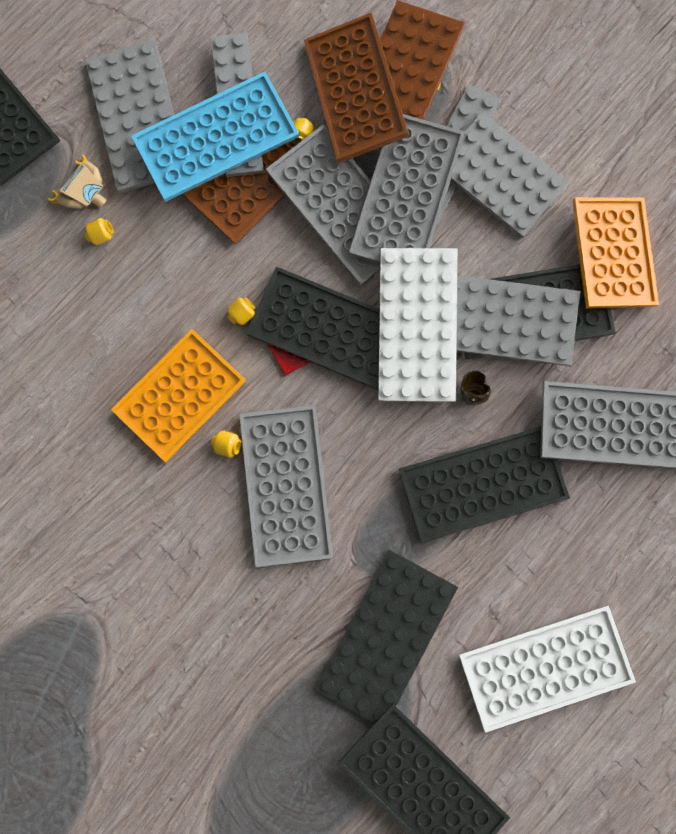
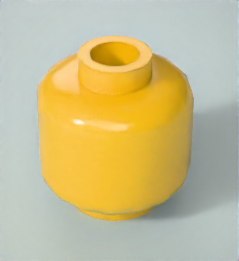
[291,118,315,145]
[84,218,114,246]
[227,297,256,325]
[211,431,241,458]

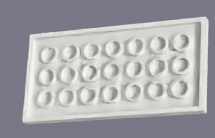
[378,248,458,402]
[459,606,636,733]

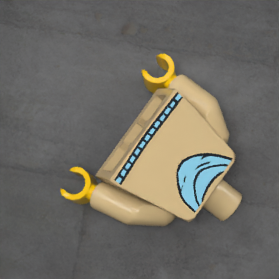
[48,155,107,209]

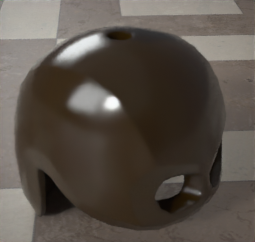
[460,370,491,406]

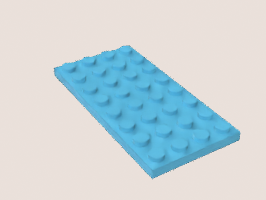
[131,72,299,202]

